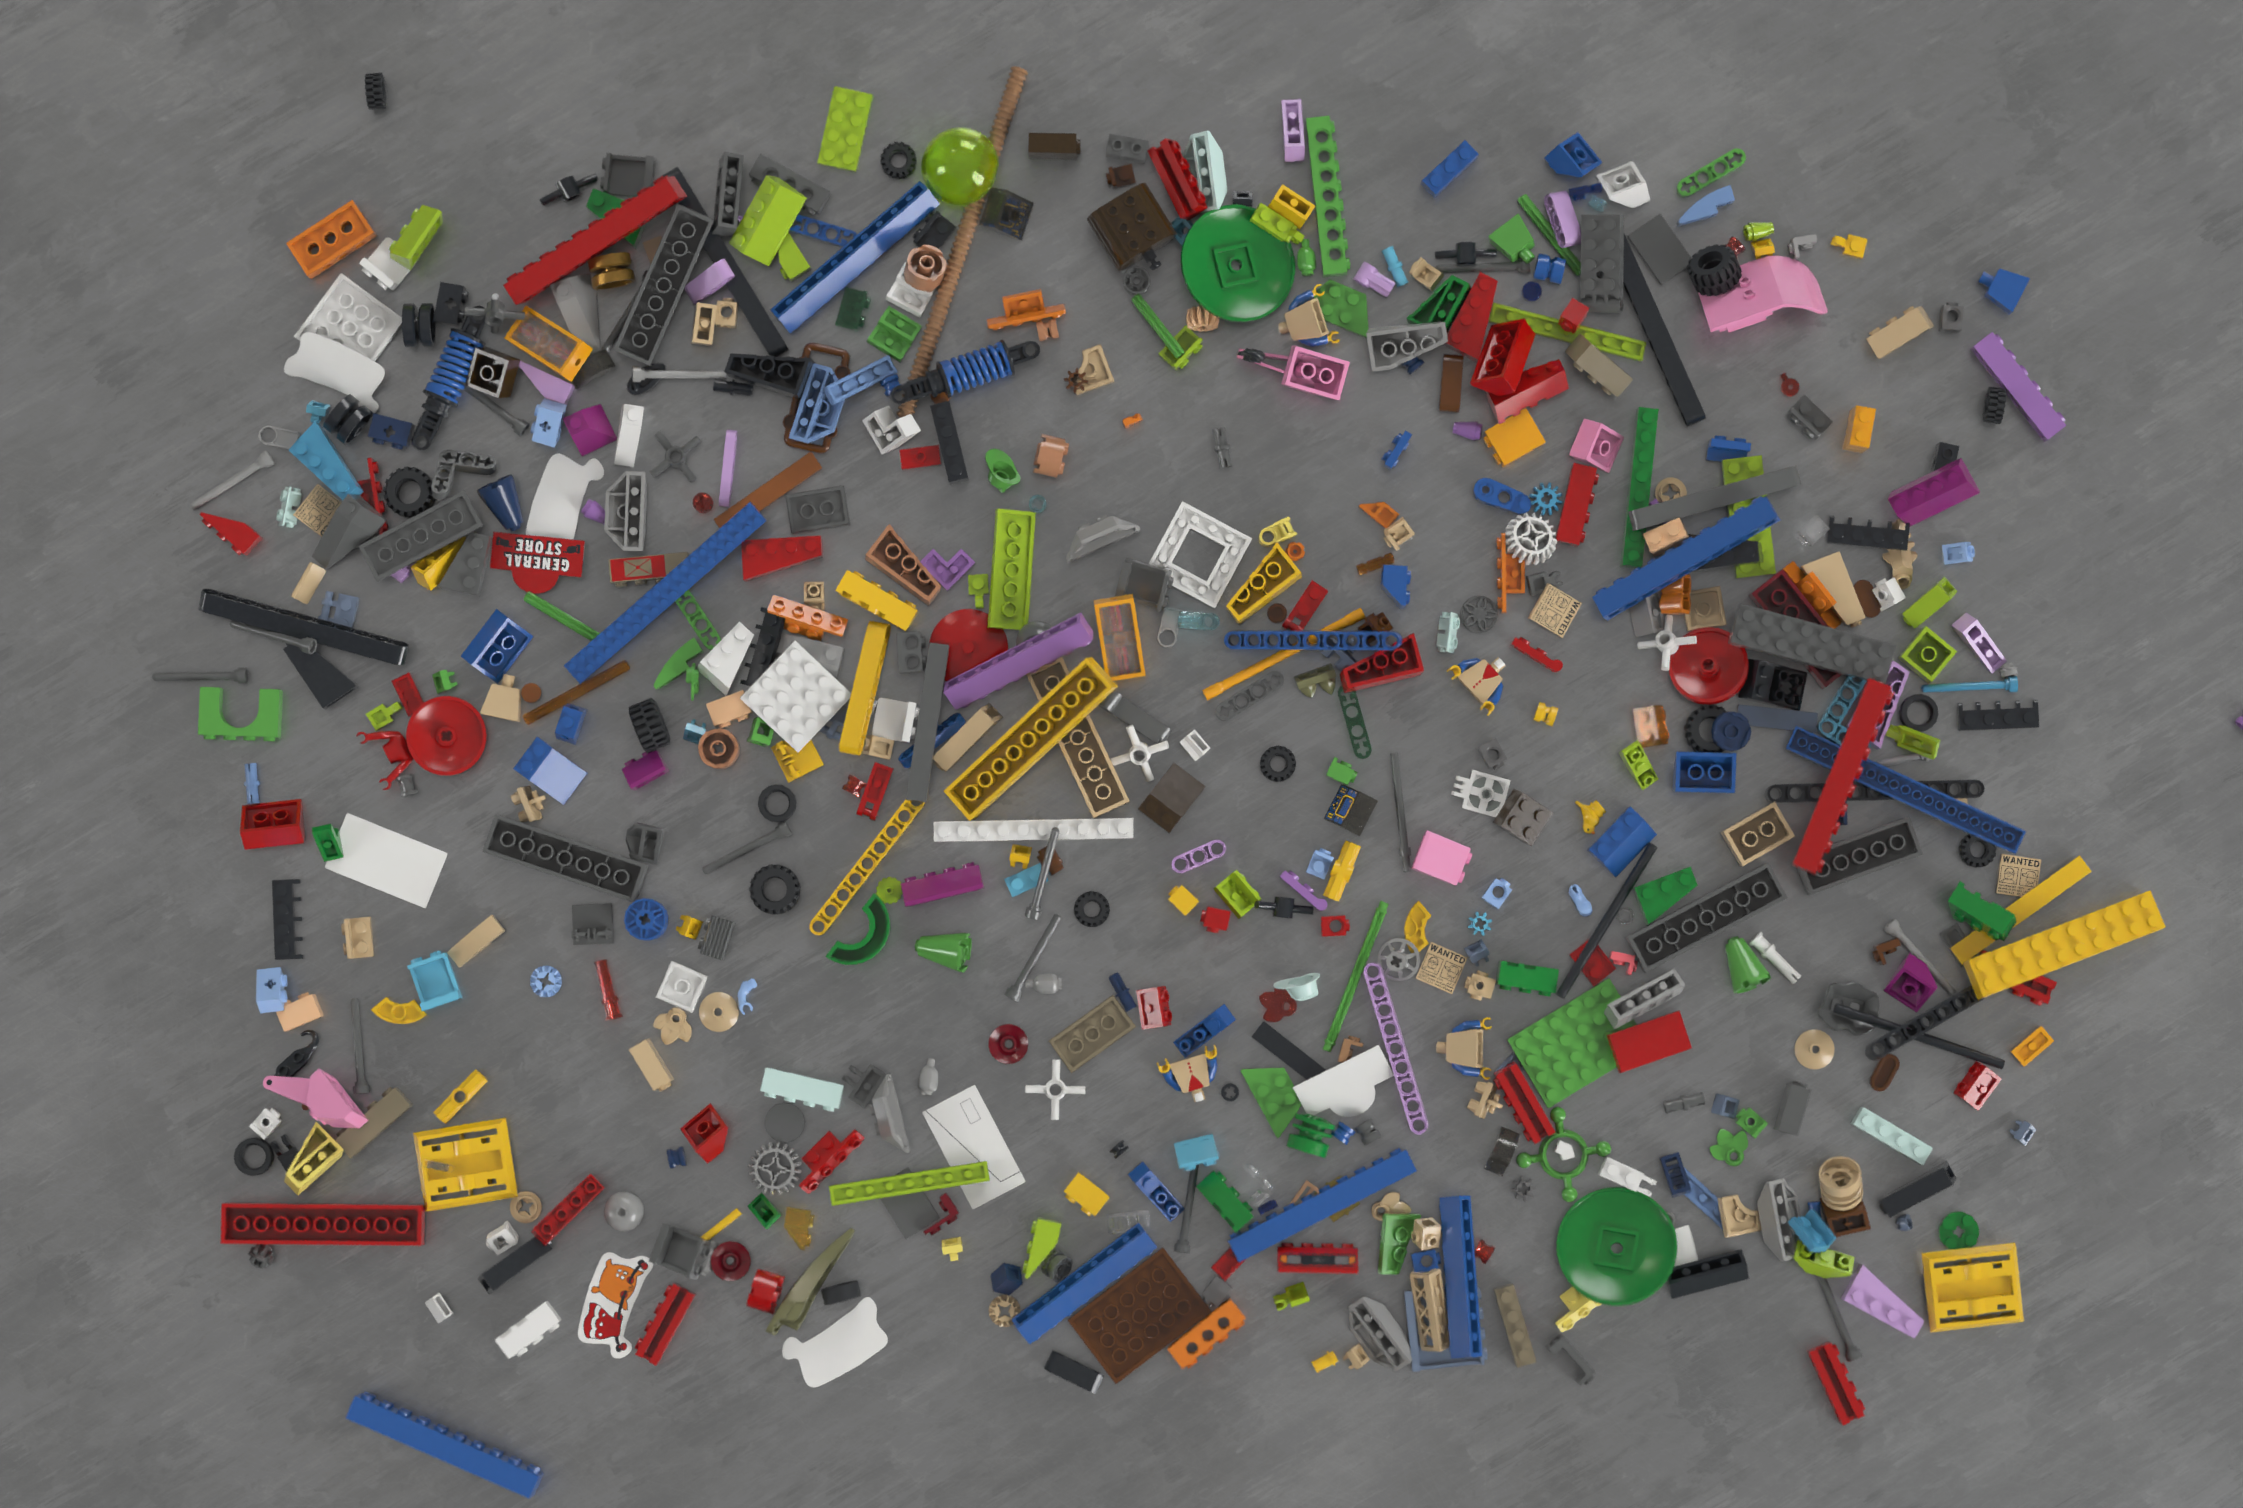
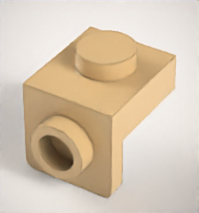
[1409,257,1444,291]
[1384,517,1415,551]

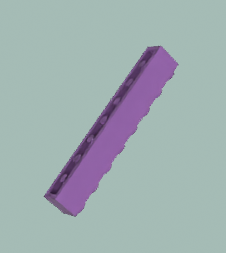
[943,613,1093,710]

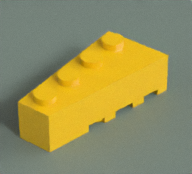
[1226,542,1302,625]

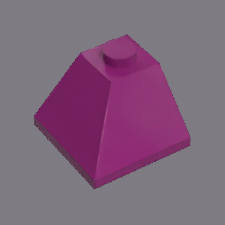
[563,404,617,457]
[1883,953,1938,1013]

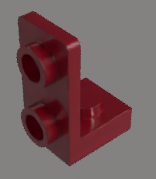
[923,1192,959,1236]

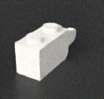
[1598,1156,1657,1197]

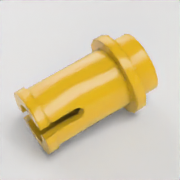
[1312,1351,1338,1373]

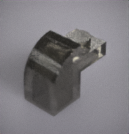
[572,349,615,390]
[1484,1126,1520,1176]

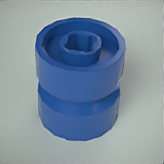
[1533,253,1566,284]

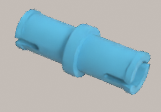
[1381,246,1408,287]

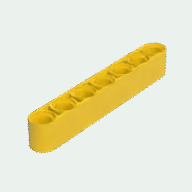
[839,621,891,756]

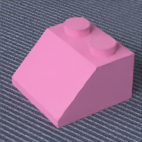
[1569,419,1624,473]

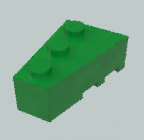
[586,188,647,249]
[1948,881,2016,941]
[1495,960,1559,997]
[1196,1170,1254,1232]

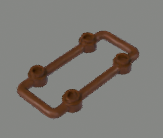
[783,343,851,453]

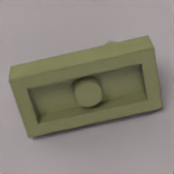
[1294,663,1337,698]

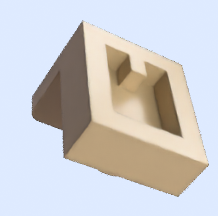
[861,735,894,760]

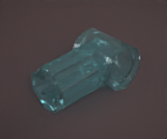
[1177,611,1220,631]

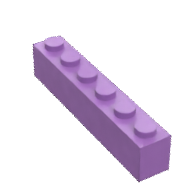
[1971,332,2066,442]

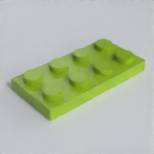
[817,86,873,172]

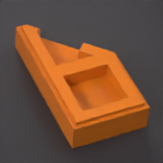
[1359,502,1400,529]

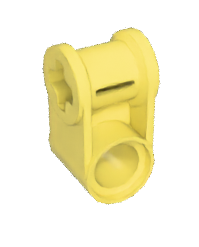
[1258,517,1298,547]

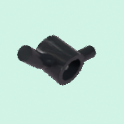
[540,174,598,206]
[1435,242,1497,264]
[1254,897,1314,919]

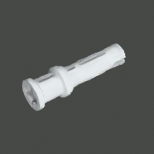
[1748,931,1801,984]

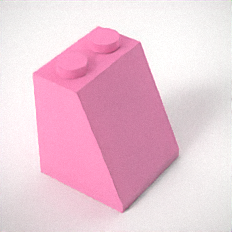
[1411,830,1472,886]

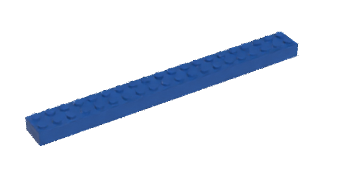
[564,501,767,684]
[1786,726,2026,854]

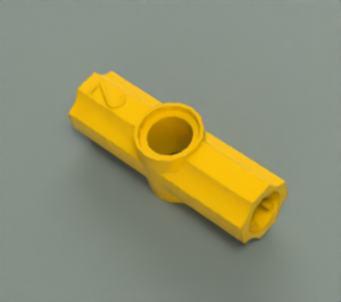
[1323,840,1361,902]
[434,1069,488,1124]

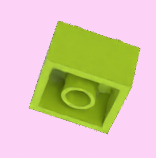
[1898,626,1957,683]

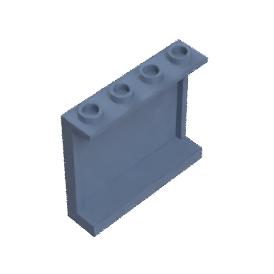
[1403,1286,1488,1372]

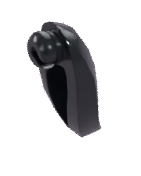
[627,363,666,395]

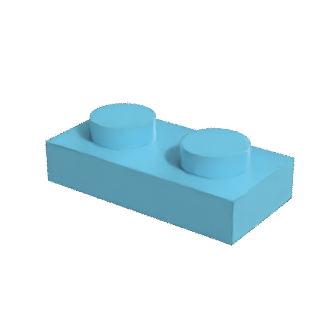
[1004,863,1049,897]

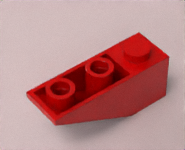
[199,512,263,556]

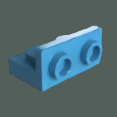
[1788,1209,1836,1252]

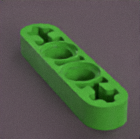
[1676,148,1746,198]
[675,589,721,650]

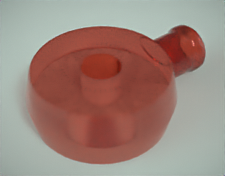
[1780,373,1800,397]

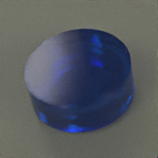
[1522,281,1542,302]

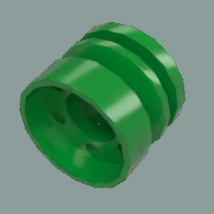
[1286,1113,1335,1158]

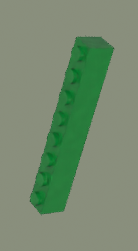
[1620,407,1659,568]

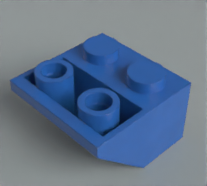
[1381,565,1411,609]

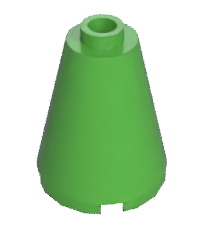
[915,933,972,973]
[1725,936,1771,994]

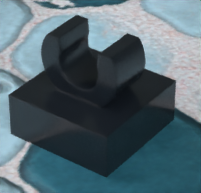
[1233,191,1253,207]

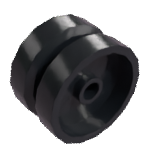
[402,303,436,347]
[323,394,373,445]

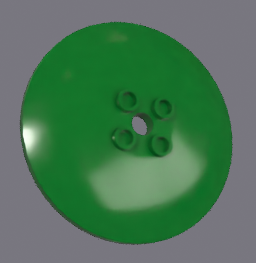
[1181,205,1295,322]
[1557,1187,1677,1306]

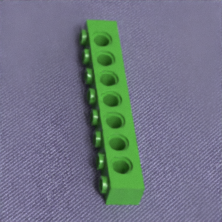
[1305,116,1350,278]

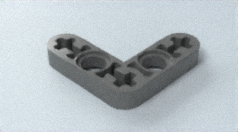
[431,450,496,500]

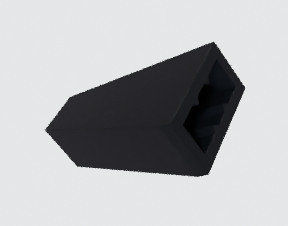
[283,643,359,709]
[1879,1161,1957,1218]
[478,1237,552,1295]

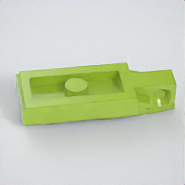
[1250,203,1305,245]
[1885,724,1940,759]

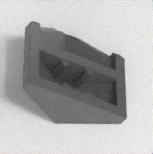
[625,822,663,865]

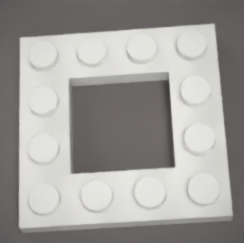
[1149,501,1252,609]

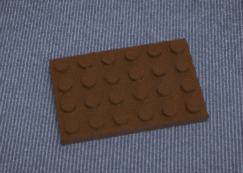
[1068,1247,1212,1384]

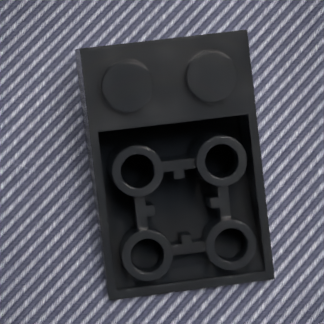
[1738,659,1808,711]

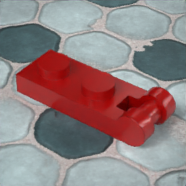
[1282,580,1328,630]
[1510,637,1563,672]
[856,762,894,821]

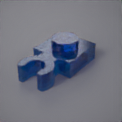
[1567,183,1603,202]

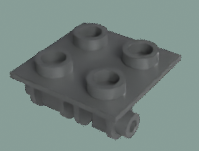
[572,903,613,945]

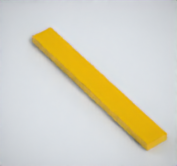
[1950,855,2092,964]

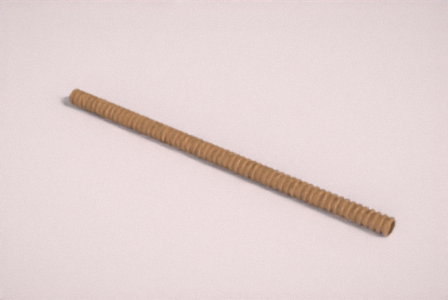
[896,66,1028,418]

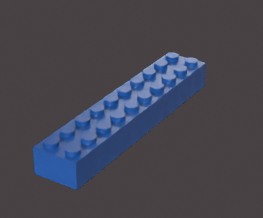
[346,1391,544,1499]

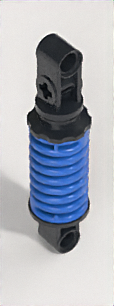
[411,306,486,450]
[889,339,1040,404]

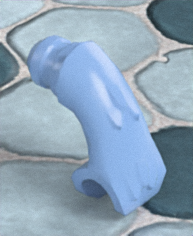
[1568,884,1593,917]
[737,978,757,1015]

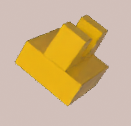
[1751,238,1775,260]
[1009,844,1032,869]
[675,915,703,940]

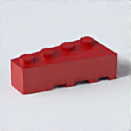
[1339,633,1424,693]

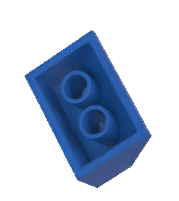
[461,609,534,684]
[1673,751,1737,793]
[1587,807,1657,878]

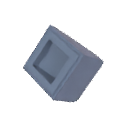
[1711,1094,1740,1119]

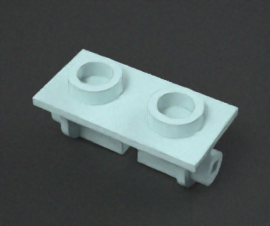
[276,486,302,528]
[1436,612,1460,654]

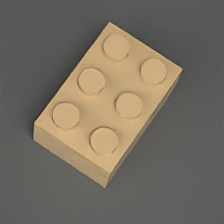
[1720,802,1795,867]

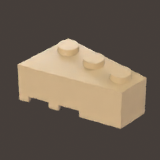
[1866,306,1934,359]

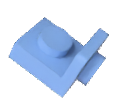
[1942,542,1975,565]
[1306,848,1334,880]

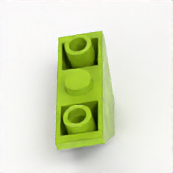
[1618,740,1659,790]
[1794,1240,1855,1278]

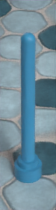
[1921,676,2018,692]

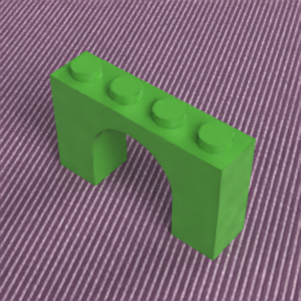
[198,687,283,742]

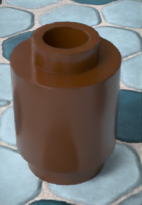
[1036,846,1064,876]

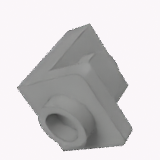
[1788,234,1817,259]

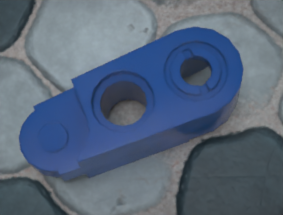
[1473,478,1531,515]

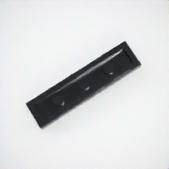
[1252,1021,1327,1080]

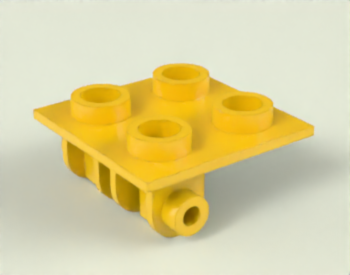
[771,740,824,783]

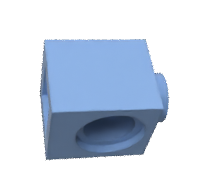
[1481,877,1512,909]

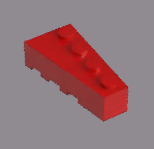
[1442,272,1498,363]
[1486,359,1569,424]
[741,535,823,582]

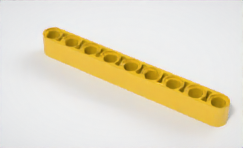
[809,799,926,936]

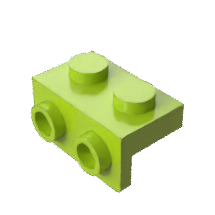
[1158,325,1203,371]
[1213,870,1262,919]

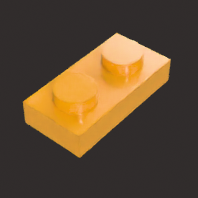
[2010,1026,2054,1067]

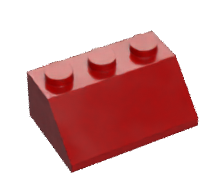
[240,799,305,850]

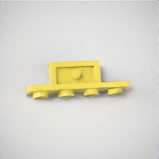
[1555,1287,1602,1332]

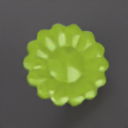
[876,876,903,904]

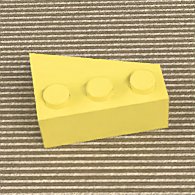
[284,1122,344,1195]

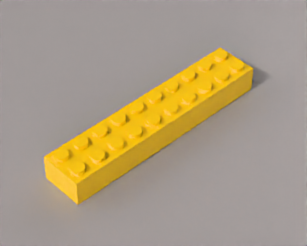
[944,657,1118,821]
[1963,890,2166,1000]

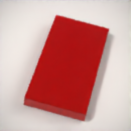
[1607,1010,1692,1073]

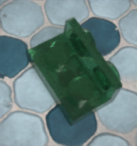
[835,287,871,332]

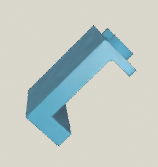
[407,950,462,1011]

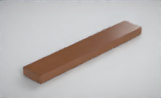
[713,452,822,528]

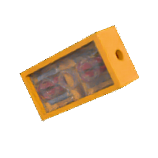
[504,306,593,382]
[1093,594,1146,681]

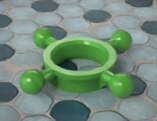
[1516,1107,1611,1202]

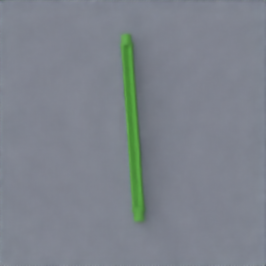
[1323,901,1389,1052]

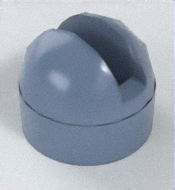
[1896,1214,1913,1231]

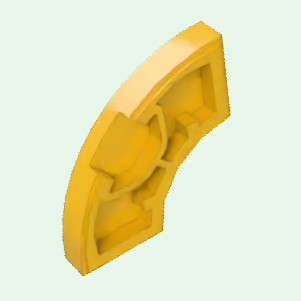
[1404,900,1431,953]

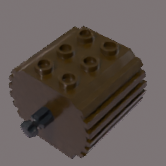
[1087,183,1177,271]

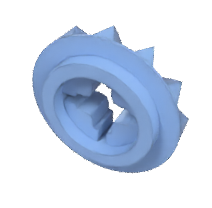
[530,966,562,997]

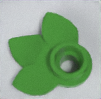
[686,663,700,701]
[1709,1129,1748,1166]

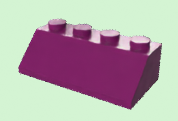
[1888,458,1980,527]
[901,862,984,907]

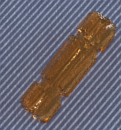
[1356,553,1395,575]

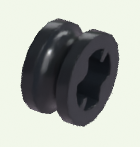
[1221,1083,1239,1101]
[1109,1140,1129,1159]

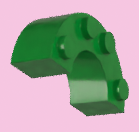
[825,893,891,965]

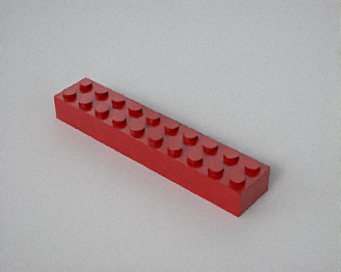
[503,175,687,305]
[1793,678,1894,875]
[221,1203,425,1246]

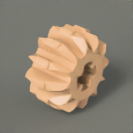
[1186,305,1219,332]

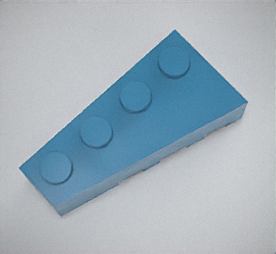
[289,421,364,500]

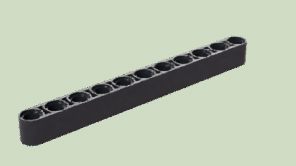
[663,166,789,357]
[1623,234,1706,427]
[198,589,409,665]
[1765,780,1985,803]

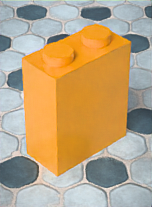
[1843,405,1876,453]
[1483,408,1546,467]

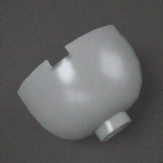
[604,1192,644,1232]

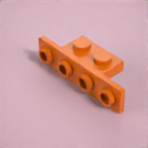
[987,289,1066,330]
[1496,533,1525,614]
[1783,561,1842,629]
[767,595,848,641]

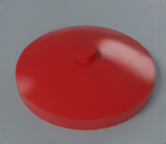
[929,609,1008,682]
[1669,627,1749,705]
[406,696,487,776]

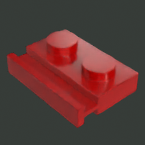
[1569,940,1616,986]

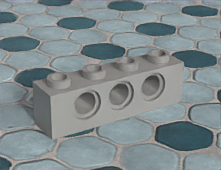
[1604,969,1685,1029]

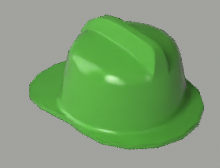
[985,449,1021,493]

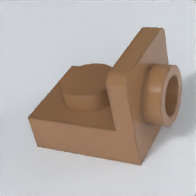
[1338,1036,1363,1063]

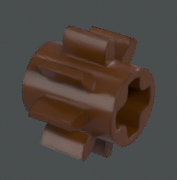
[1064,368,1088,394]

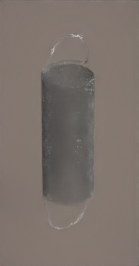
[421,1160,454,1172]

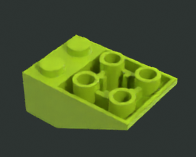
[1022,1217,1062,1279]

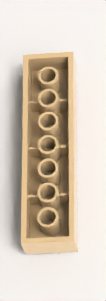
[1026,657,1130,819]

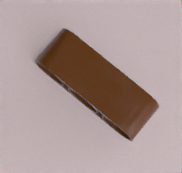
[1439,354,1464,412]

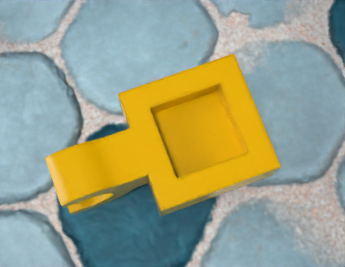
[1830,234,1868,259]

